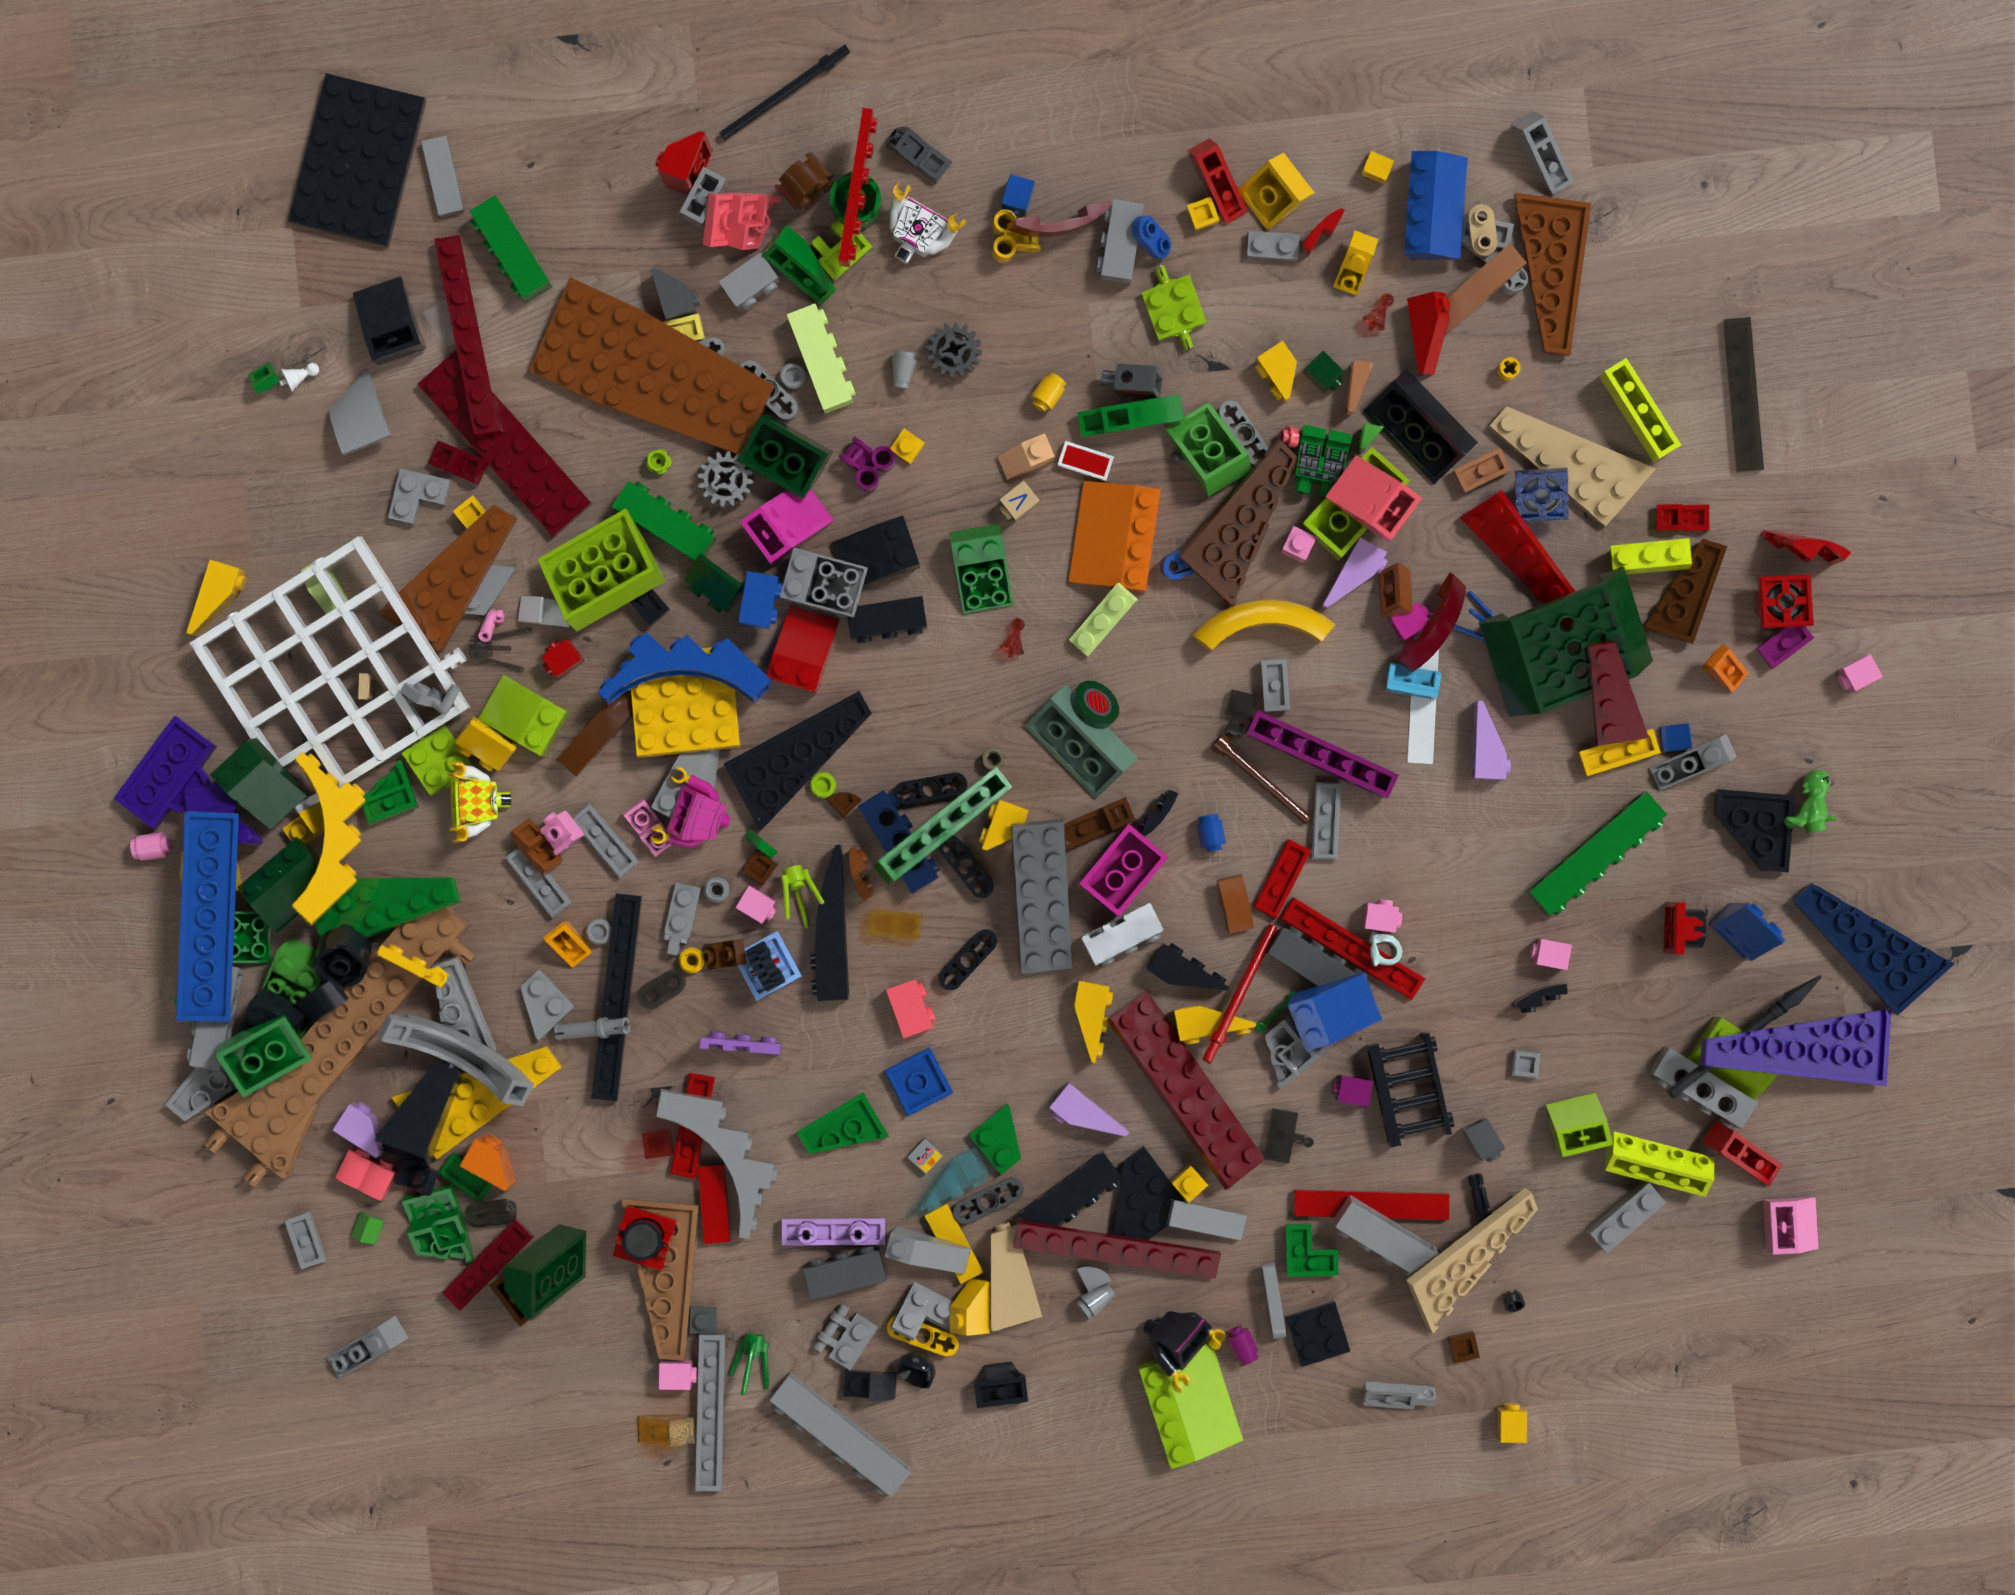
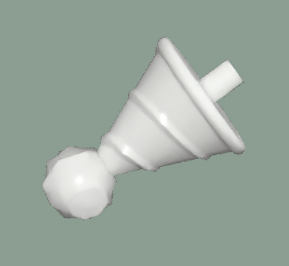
[279,362,319,392]

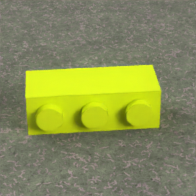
[1610,538,1692,575]

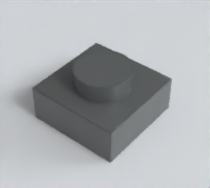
[690,1306,717,1334]

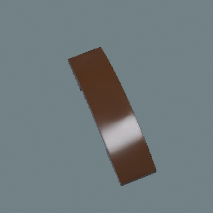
[1064,797,1136,851]

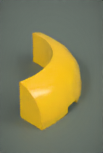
[1191,600,1335,652]

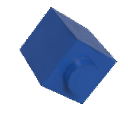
[1001,174,1035,217]

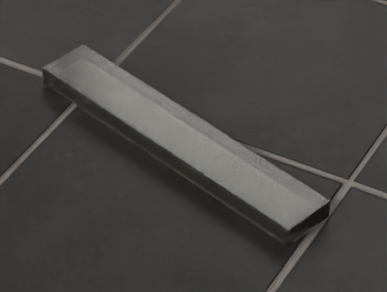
[1723,317,1764,473]

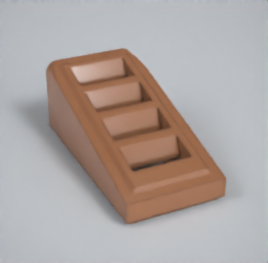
[1344,361,1373,416]

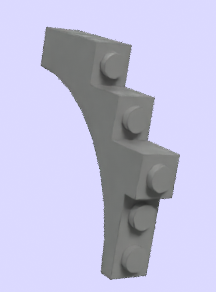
[656,1089,777,1239]

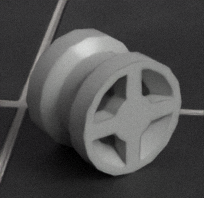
[1501,268,1528,295]

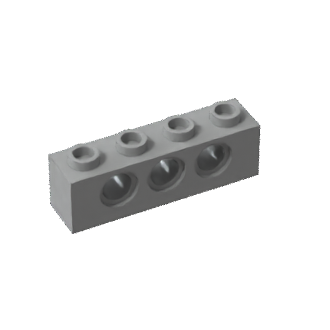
[1648,1047,1758,1129]

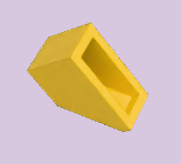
[949,1279,991,1336]

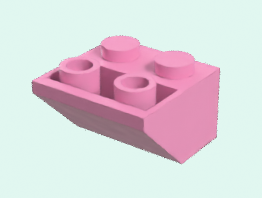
[1763,1197,1818,1255]

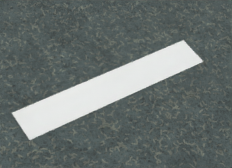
[1407,613,1439,764]

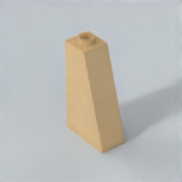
[991,1222,1042,1331]

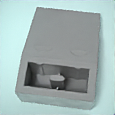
[780,548,868,618]

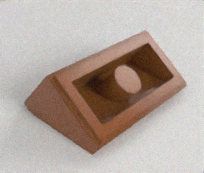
[1378,563,1413,617]

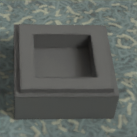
[916,146,952,184]

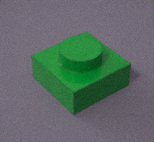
[248,361,280,394]

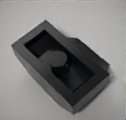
[974,1362,1028,1408]

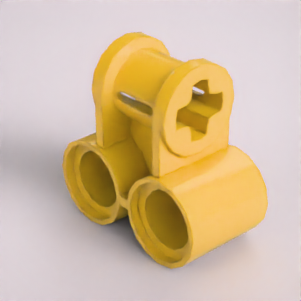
[992,209,1041,263]

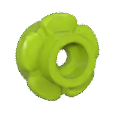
[646,449,672,474]

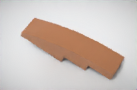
[1445,243,1527,335]

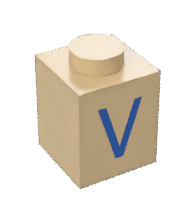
[999,481,1040,523]

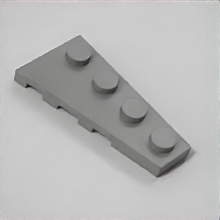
[433,955,497,1062]

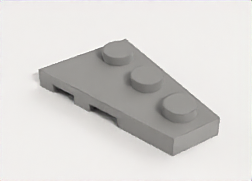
[165,1068,237,1121]

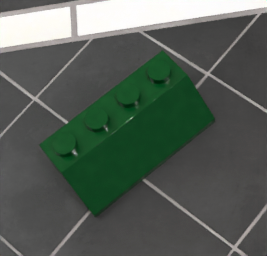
[503,1224,586,1320]

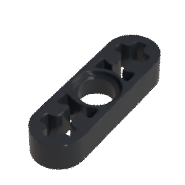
[894,772,968,805]
[939,835,994,898]
[939,929,997,990]

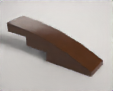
[556,690,633,777]

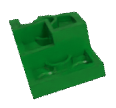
[401,1184,474,1263]

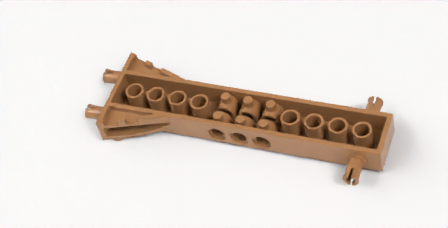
[204,907,477,1187]

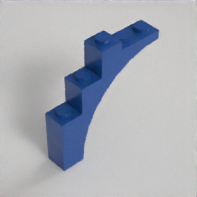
[598,631,773,706]

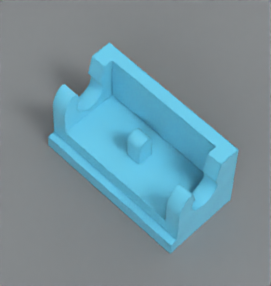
[1384,663,1441,700]

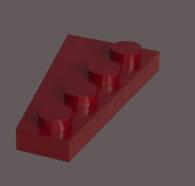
[1587,640,1649,746]

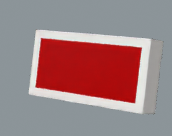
[1057,441,1114,482]

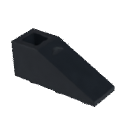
[1147,943,1229,990]

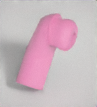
[478,608,504,642]

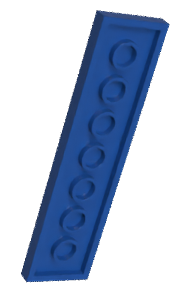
[176,811,239,1022]

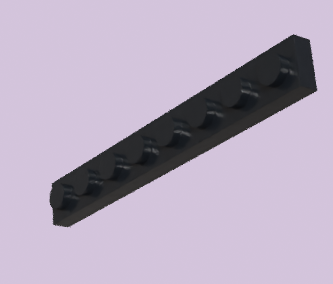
[591,893,643,1101]

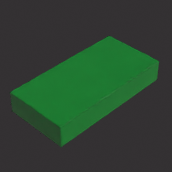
[439,1151,493,1203]

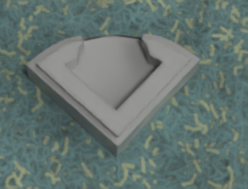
[1077,1265,1112,1292]

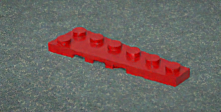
[1460,490,1576,628]

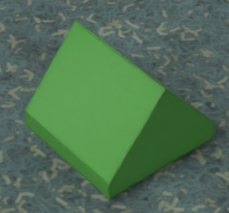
[351,1211,385,1245]

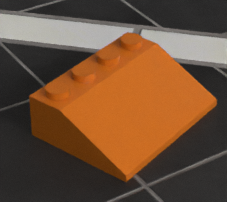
[1069,481,1161,594]

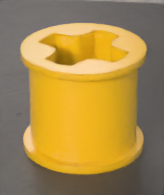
[1497,357,1521,381]

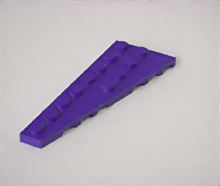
[1700,1010,1891,1086]

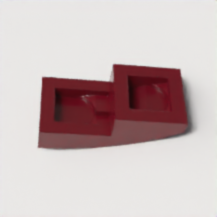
[428,440,488,485]

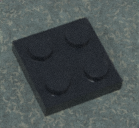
[1285,1301,1351,1367]

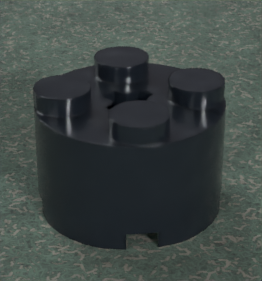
[314,924,372,987]

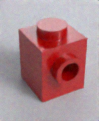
[542,638,585,679]

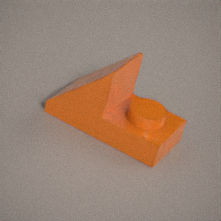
[1702,644,1749,693]

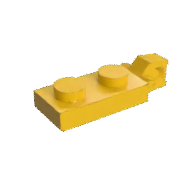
[377,944,450,988]

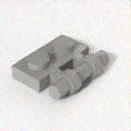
[814,1303,878,1371]

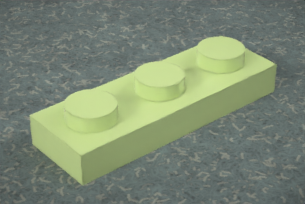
[1069,582,1138,657]

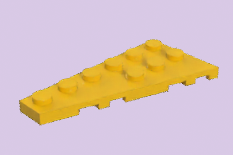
[391,1046,562,1159]

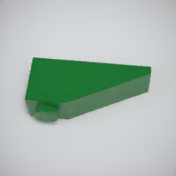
[762,224,836,305]

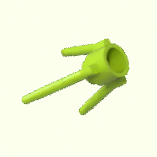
[780,865,824,929]

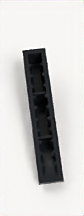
[810,845,850,1001]

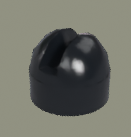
[1503,1290,1525,1312]

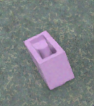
[333,1102,384,1158]

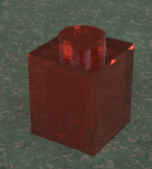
[642,1127,674,1159]

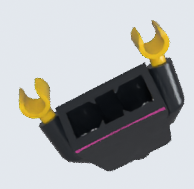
[1144,1311,1225,1393]

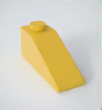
[186,560,246,636]

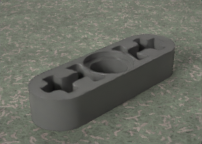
[953,1177,1023,1224]

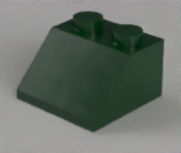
[685,553,744,613]

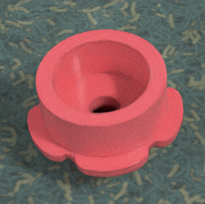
[1279,425,1300,449]

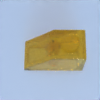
[637,1414,695,1448]

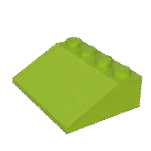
[537,508,665,631]
[1138,1342,1243,1469]

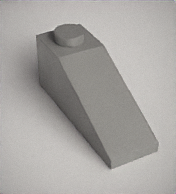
[1510,111,1574,195]
[885,1226,971,1274]

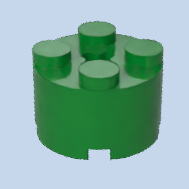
[830,172,882,229]

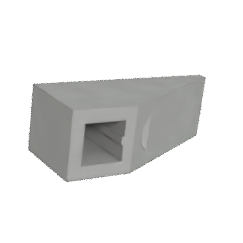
[1650,734,1737,791]
[326,1316,408,1379]

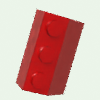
[655,131,713,196]

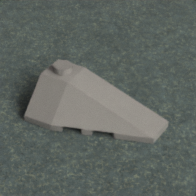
[651,749,721,818]

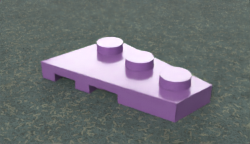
[700,1031,782,1054]

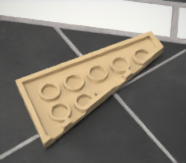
[1406,1188,1538,1334]

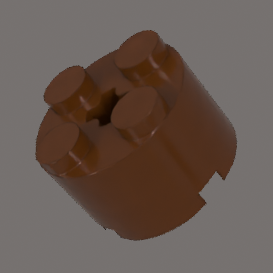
[775,152,834,211]

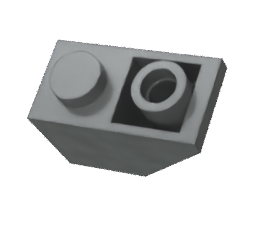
[1461,1117,1505,1162]

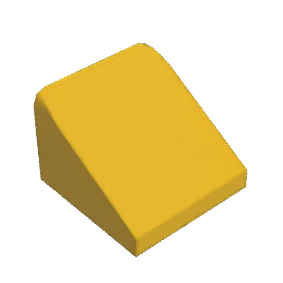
[1361,151,1394,184]

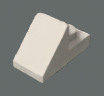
[518,596,570,628]

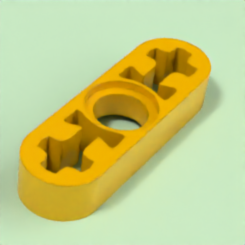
[887,1314,959,1357]

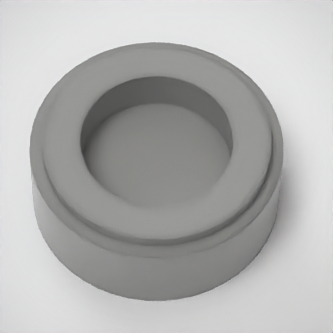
[780,363,806,390]
[586,919,612,945]

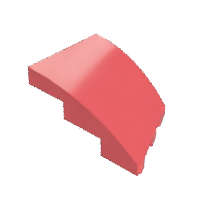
[703,193,781,250]

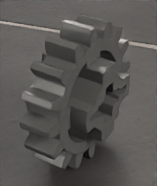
[926,322,982,379]

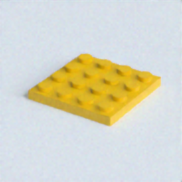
[628,647,741,758]

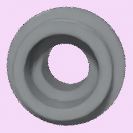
[704,877,730,903]

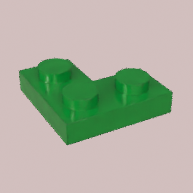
[1285,1223,1339,1277]

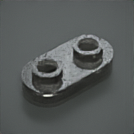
[637,970,686,1009]
[465,1199,517,1228]

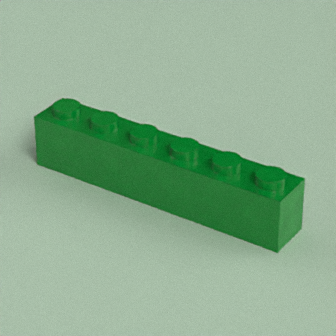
[872,767,1012,886]
[1526,791,1667,916]

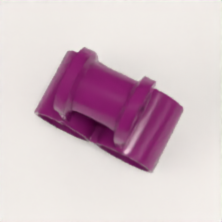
[839,436,896,492]

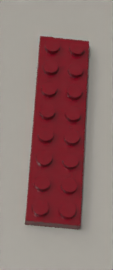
[417,350,592,537]
[1106,991,1265,1190]

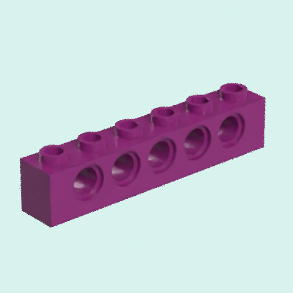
[1245,710,1399,799]

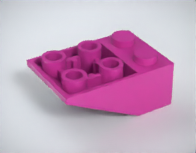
[740,490,834,566]

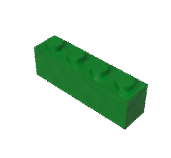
[469,195,553,302]
[612,481,717,561]

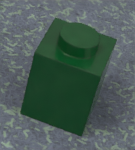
[1303,350,1345,394]

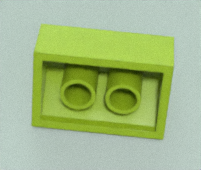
[1688,1016,1778,1100]

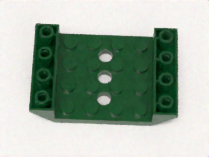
[1478,566,1653,716]

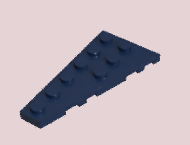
[1791,883,1954,1016]

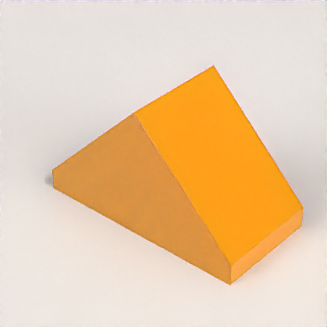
[543,921,592,968]

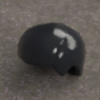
[897,1352,936,1389]

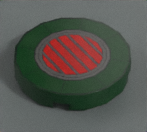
[1071,681,1119,729]

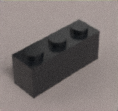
[847,596,928,644]

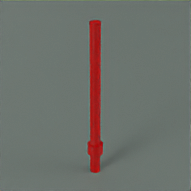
[1202,924,1278,1064]

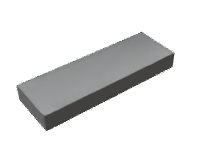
[421,135,465,217]
[1311,782,1341,860]
[572,803,640,878]
[505,848,573,918]
[1166,1199,1247,1241]

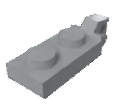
[664,882,701,956]
[1362,1381,1436,1410]

